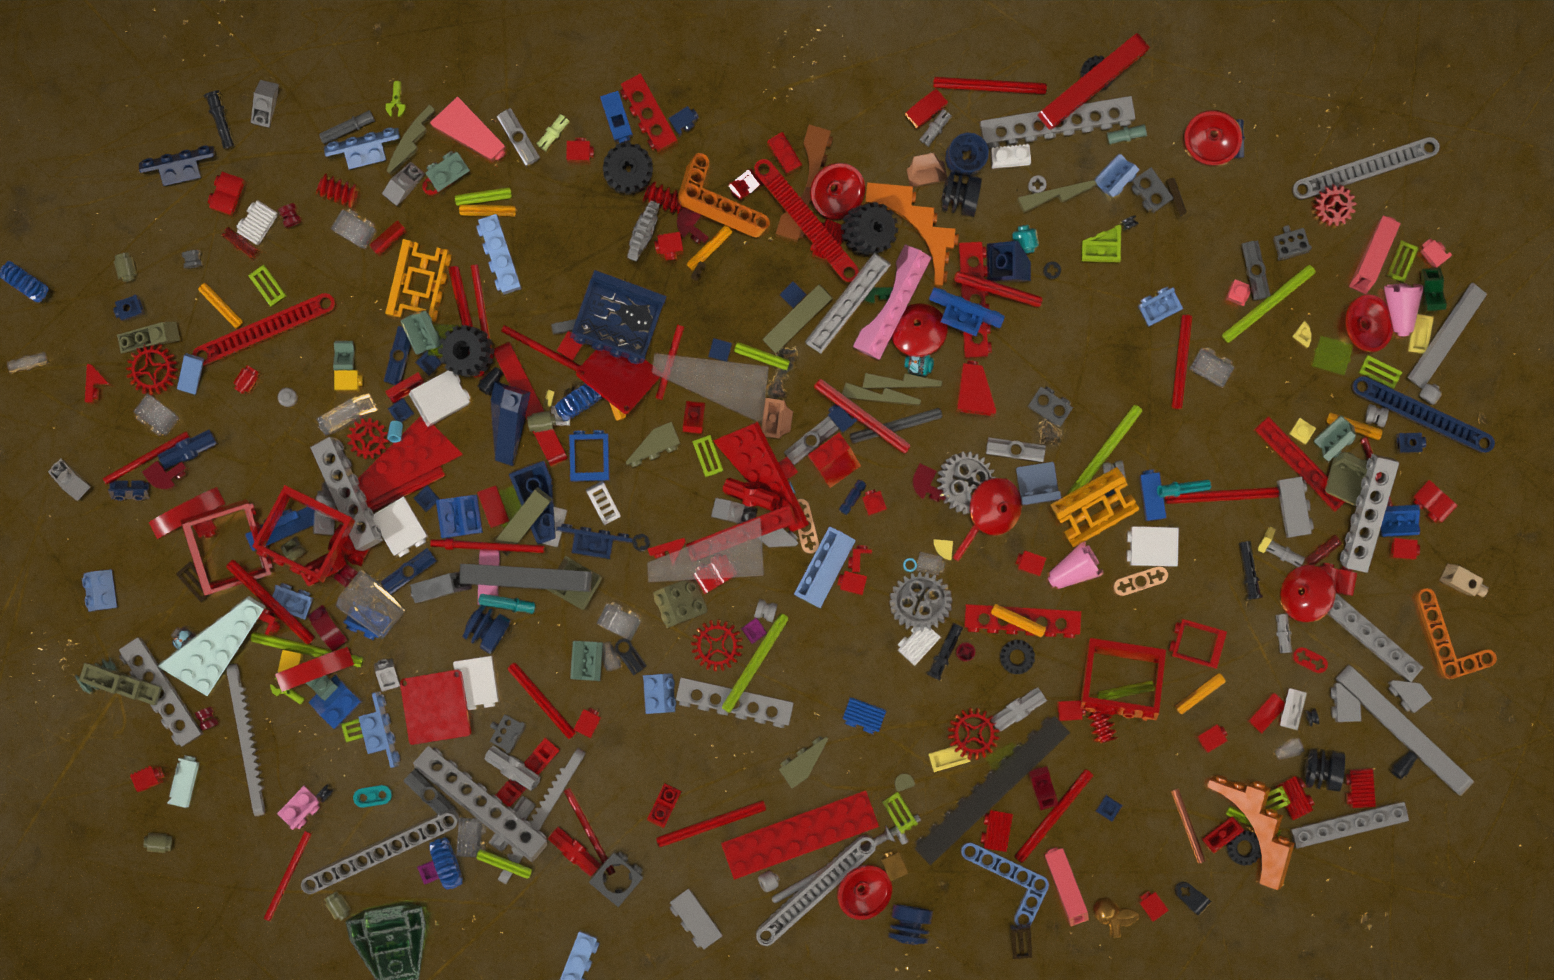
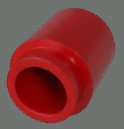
[233,365,260,395]

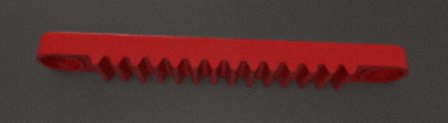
[754,159,859,283]
[192,293,336,366]

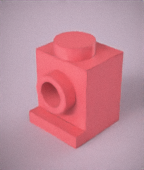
[1420,238,1452,268]
[1226,279,1251,306]

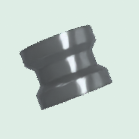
[182,250,203,269]

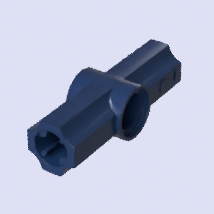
[384,326,411,385]
[158,429,217,470]
[381,548,437,595]

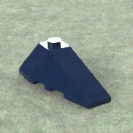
[491,382,531,466]
[509,460,556,545]

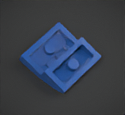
[436,495,482,538]

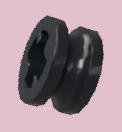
[1120,215,1139,231]
[1043,262,1061,279]
[1305,708,1320,727]
[316,784,335,803]

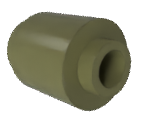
[114,253,137,282]
[527,410,556,433]
[143,833,172,853]
[324,891,351,921]

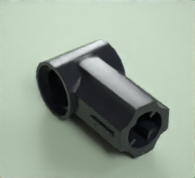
[615,638,647,676]

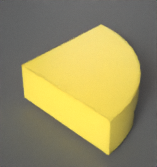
[1292,321,1312,348]
[543,390,556,411]
[1258,527,1276,553]
[934,539,953,560]

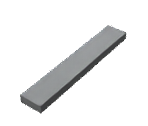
[805,253,891,353]
[1408,283,1487,389]

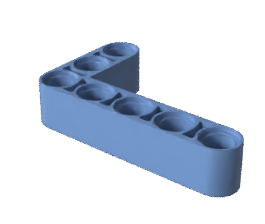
[961,842,1049,927]

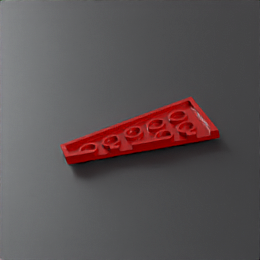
[713,421,809,532]

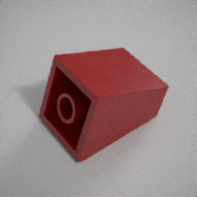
[956,360,996,416]
[808,433,861,488]

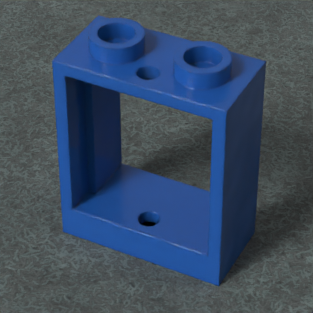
[569,430,610,482]

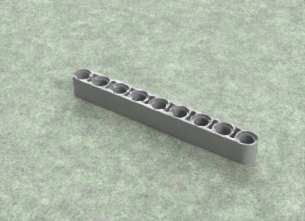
[1336,665,1474,796]
[301,809,459,894]

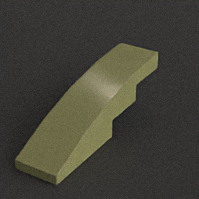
[387,105,436,175]
[763,284,833,353]
[79,662,162,705]

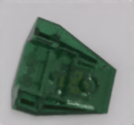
[346,902,426,980]

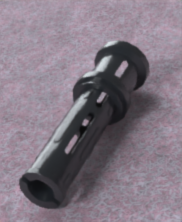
[203,90,235,149]
[1239,541,1264,600]
[926,623,964,681]

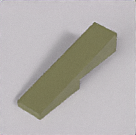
[1017,180,1097,213]
[862,373,942,389]
[842,383,921,406]
[494,487,552,556]

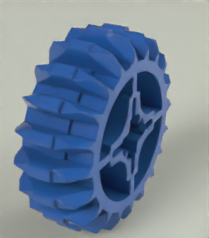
[0,261,49,302]
[555,384,602,421]
[429,838,463,890]

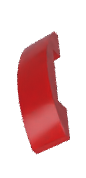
[149,487,226,539]
[275,647,354,692]
[495,737,560,807]

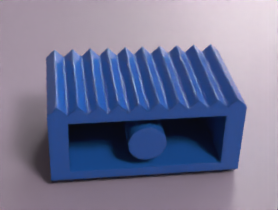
[842,697,887,734]

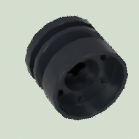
[941,172,982,217]
[1305,748,1345,792]

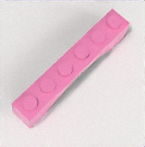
[853,245,931,360]

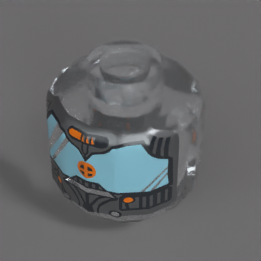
[171,626,198,650]

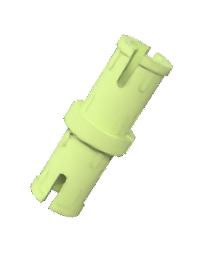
[536,114,570,151]

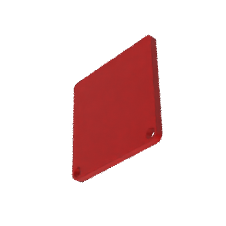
[576,350,662,414]
[400,670,471,745]

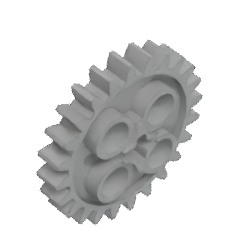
[627,201,660,261]
[937,452,997,514]
[890,572,952,632]

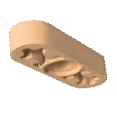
[797,499,819,554]
[1113,567,1168,596]

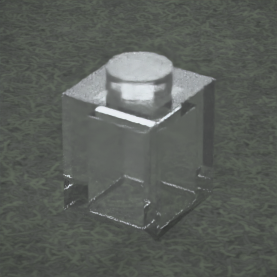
[915,552,945,576]

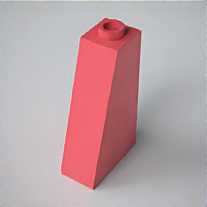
[430,96,506,162]
[1349,215,1401,294]
[1045,848,1089,926]

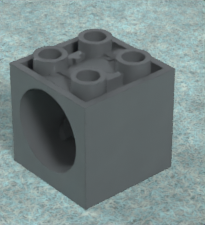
[589,850,644,907]

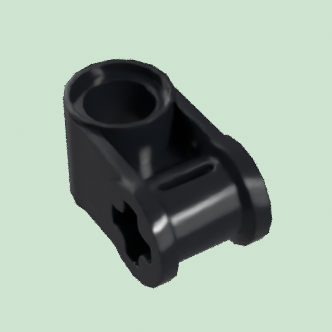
[1175,881,1211,916]

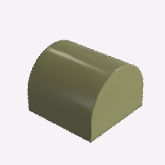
[280,536,307,561]
[894,773,915,792]

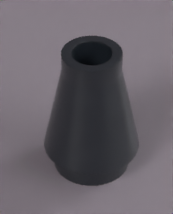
[477,367,504,396]
[1390,751,1418,780]

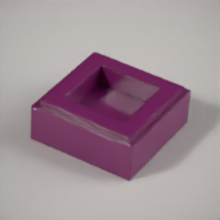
[741,618,767,644]
[417,861,440,885]

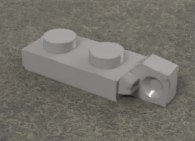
[313,481,335,536]

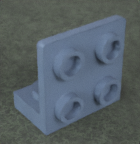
[1016,462,1061,505]

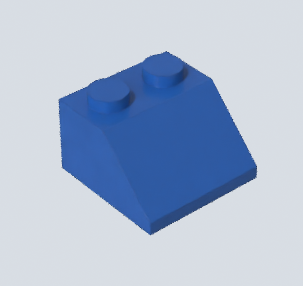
[309,675,363,729]

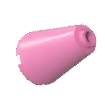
[1384,283,1423,336]
[1048,541,1104,589]

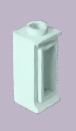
[167,755,200,808]

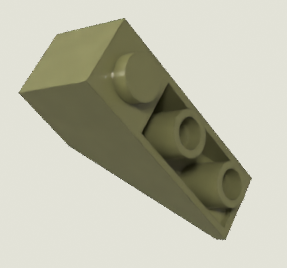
[117,322,180,353]
[626,422,680,467]
[779,736,828,788]

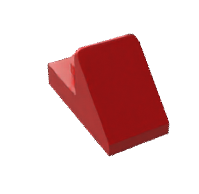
[85,364,111,404]
[682,401,705,433]
[648,538,686,566]

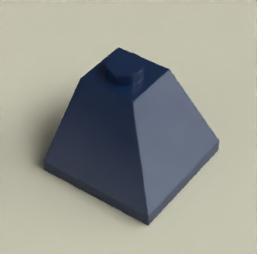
[987,241,1031,282]

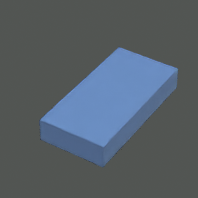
[177,353,204,394]

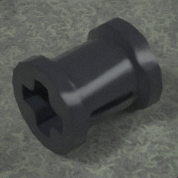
[632,534,650,551]

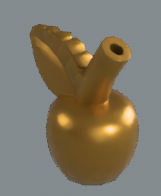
[1093,898,1140,938]

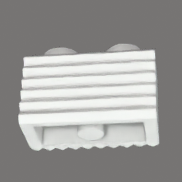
[990,144,1031,169]
[237,200,278,246]
[898,627,941,666]

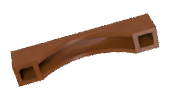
[776,124,833,242]

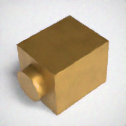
[881,850,908,881]

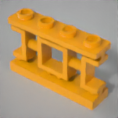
[385,239,452,323]
[1050,467,1140,547]

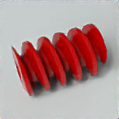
[316,173,359,208]
[643,181,683,216]
[1086,710,1118,743]

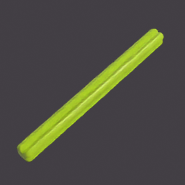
[1222,265,1316,342]
[1067,405,1142,495]
[722,613,789,713]
[251,632,363,667]

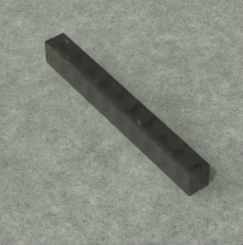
[914,716,1070,865]

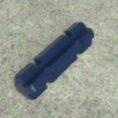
[839,480,867,515]

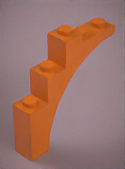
[865,183,959,287]
[1208,775,1295,890]

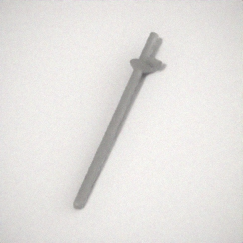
[772,814,921,903]

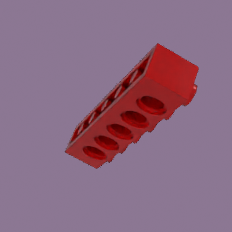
[958,242,992,359]
[964,604,1081,638]

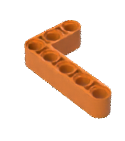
[678,153,770,238]
[1415,588,1497,679]

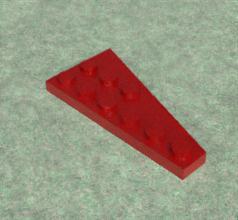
[346,416,463,509]

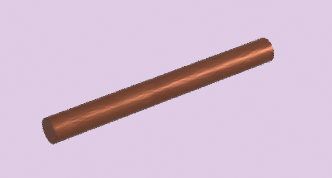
[1172,788,1206,863]

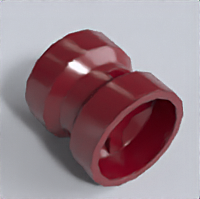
[278,203,302,228]
[333,563,360,589]
[956,642,976,662]
[194,706,219,731]

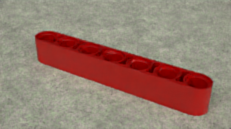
[1037,33,1151,130]
[494,341,568,467]

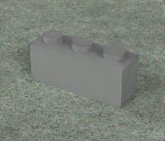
[1277,477,1314,538]
[669,888,723,949]

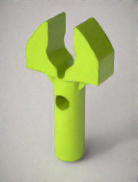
[386,81,406,118]
[270,678,304,704]

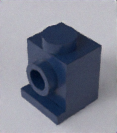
[669,106,699,137]
[113,295,145,321]
[828,404,857,433]
[1397,433,1426,453]

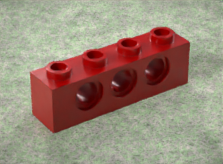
[619,73,678,153]

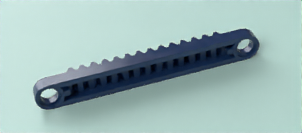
[1352,376,1495,453]

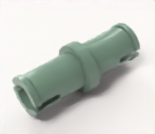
[1107,124,1147,144]

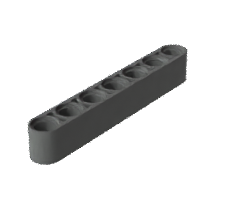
[459,564,592,592]

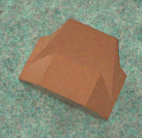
[907,153,947,188]
[762,398,793,439]

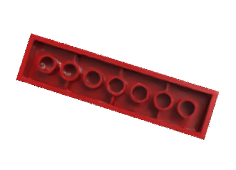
[721,790,879,880]

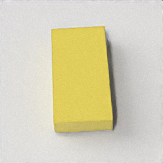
[1408,314,1434,354]
[929,745,971,772]

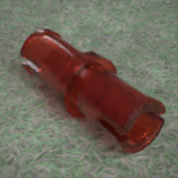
[221,227,259,259]
[1305,535,1342,565]

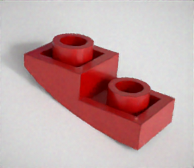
[905,89,948,128]
[647,783,682,828]

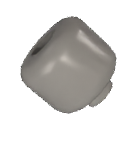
[1420,384,1442,405]
[278,388,298,407]
[758,871,779,892]

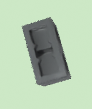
[1131,167,1173,213]
[1027,386,1073,428]

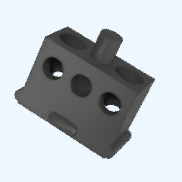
[1273,225,1312,261]
[490,714,526,754]

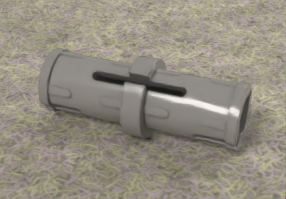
[919,109,952,147]
[1266,540,1305,567]
[1276,614,1292,653]

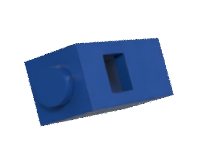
[600,91,633,144]
[1139,470,1166,521]

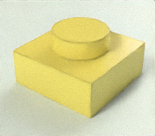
[1289,418,1316,445]

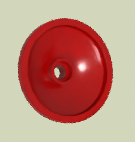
[1185,110,1242,165]
[810,163,865,219]
[1346,294,1393,352]
[891,303,948,357]
[970,478,1022,535]
[1281,565,1336,622]
[837,865,892,920]

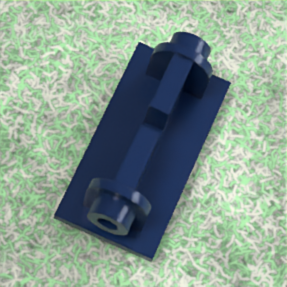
[108,480,149,501]

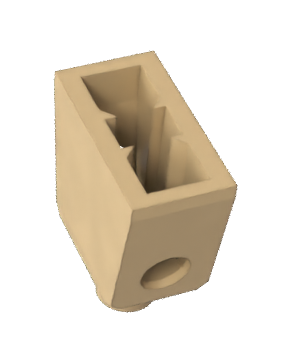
[1439,564,1488,597]

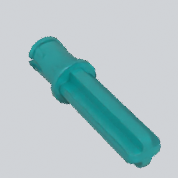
[1157,480,1212,498]
[478,594,535,614]

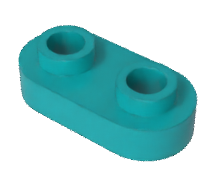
[353,785,392,808]

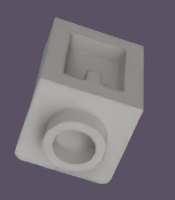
[374,659,400,692]

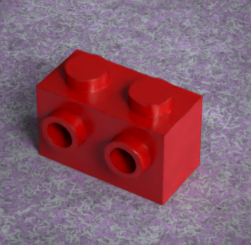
[654,232,684,261]

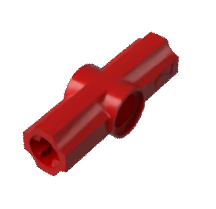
[723,477,780,511]
[548,826,602,877]

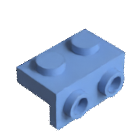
[1094,154,1140,197]
[1138,286,1183,327]
[82,569,117,612]
[272,583,313,620]
[643,674,676,714]

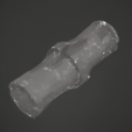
[7,352,48,373]

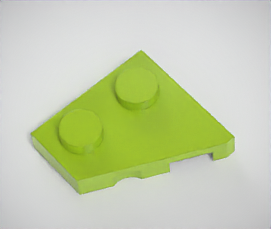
[1082,225,1121,263]

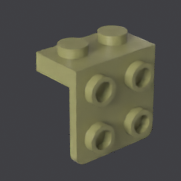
[1325,452,1367,506]
[547,556,602,610]
[653,577,707,628]

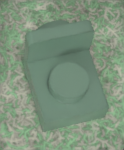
[306,675,338,701]

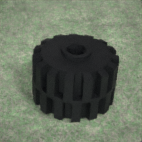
[603,142,653,195]
[841,202,898,255]
[438,325,494,377]

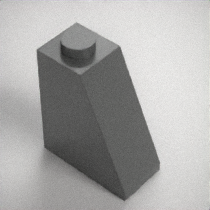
[410,572,472,603]

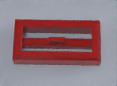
[385,372,425,403]

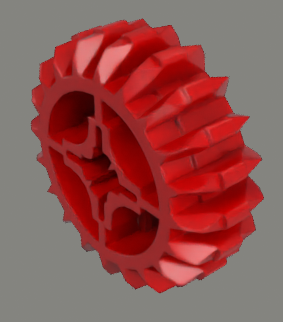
[126,344,179,395]
[691,619,743,671]
[948,708,1000,760]

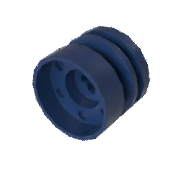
[945,133,989,177]
[462,605,511,654]
[888,904,933,945]

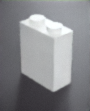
[409,371,470,427]
[373,497,428,557]
[1127,527,1179,567]
[453,656,499,710]

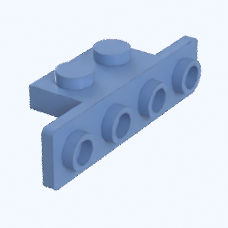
[324,128,400,169]
[359,692,400,768]

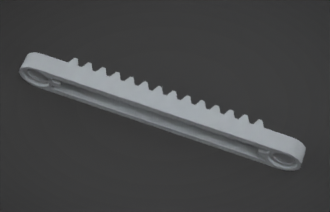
[1293,137,1440,199]
[226,663,265,816]
[498,748,586,884]
[756,835,876,946]

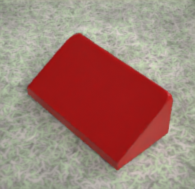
[370,221,406,255]
[477,486,510,528]
[1247,692,1285,734]
[1202,816,1244,854]

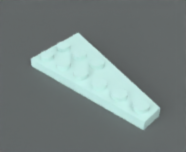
[158,596,265,696]

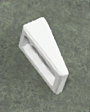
[586,481,621,525]

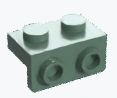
[426,151,470,192]
[400,310,442,354]
[1314,415,1356,462]
[570,641,603,681]

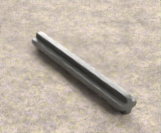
[850,408,942,443]

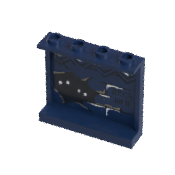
[570,270,667,364]

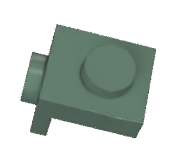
[333,341,355,370]

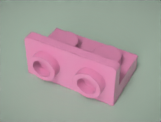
[277,786,321,830]

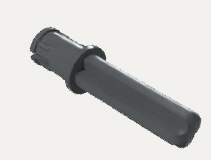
[319,110,375,144]

